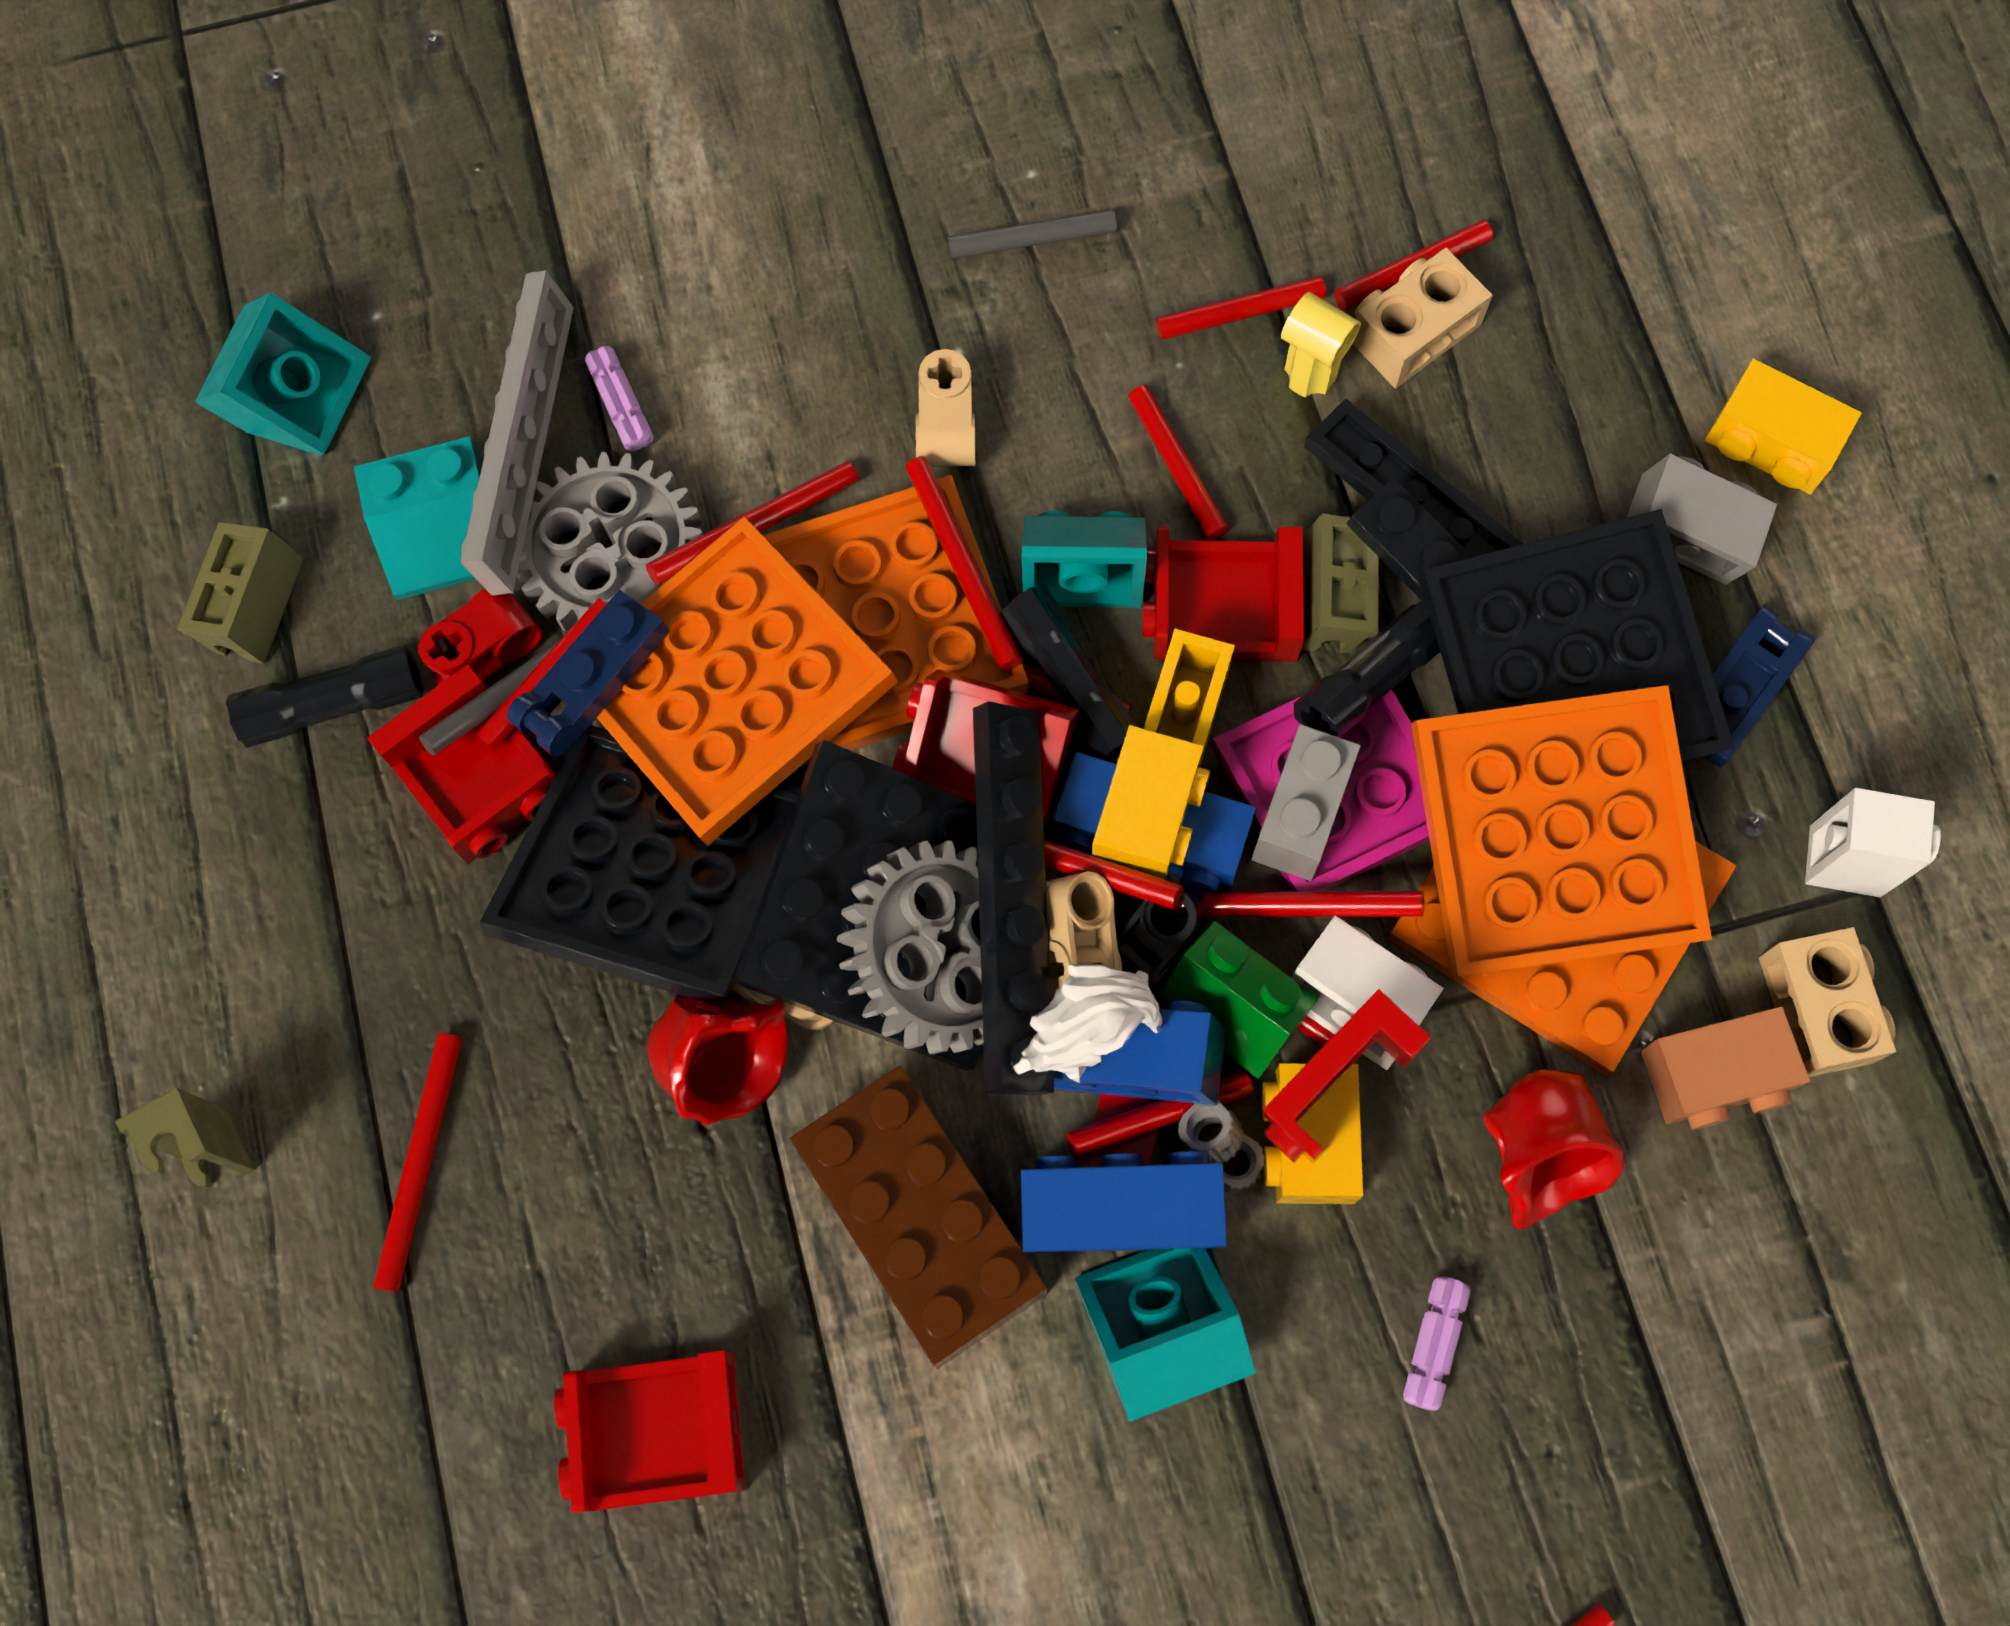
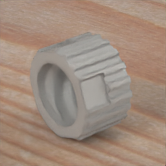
[1178,1100,1244,1164]
[1223,1134,1265,1193]

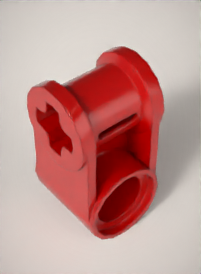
[418,589,543,685]

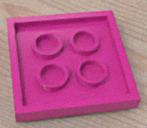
[1211,690,1430,891]

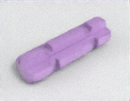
[585,346,654,452]
[1403,1276,1471,1411]

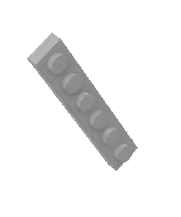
[460,270,574,596]

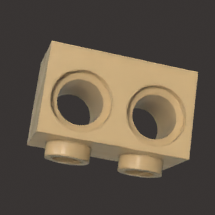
[1352,248,1493,389]
[1759,927,1896,1077]

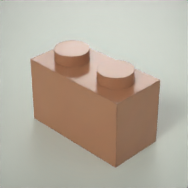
[1640,1007,1810,1130]

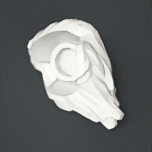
[1013,964,1162,1083]

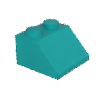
[195,292,372,456]
[354,436,483,600]
[1022,511,1147,608]
[1075,1248,1256,1422]

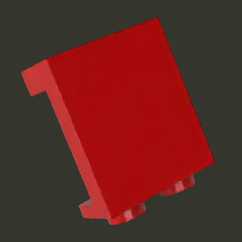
[1142,526,1304,662]
[367,664,556,864]
[892,669,1079,831]
[1263,989,1431,1164]
[554,1350,746,1513]

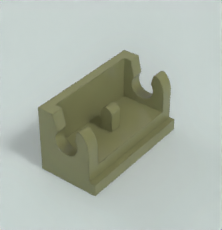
[1301,513,1379,653]
[177,522,304,664]
[115,1088,255,1188]

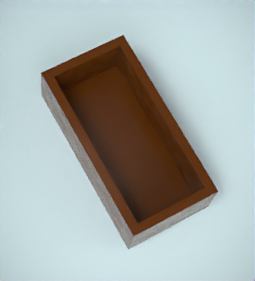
[789,1065,1047,1369]

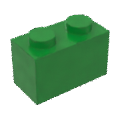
[1156,921,1319,1079]

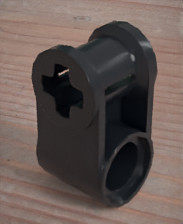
[1093,885,1208,995]

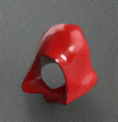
[645,994,787,1126]
[1482,1069,1626,1230]

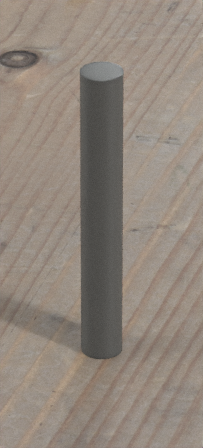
[948,209,1117,259]
[419,638,562,756]

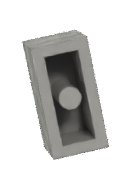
[1626,453,1777,585]
[1251,724,1360,881]

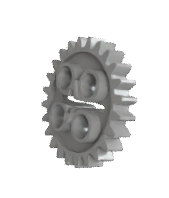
[517,452,703,632]
[837,840,983,1054]

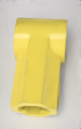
[1281,291,1361,397]

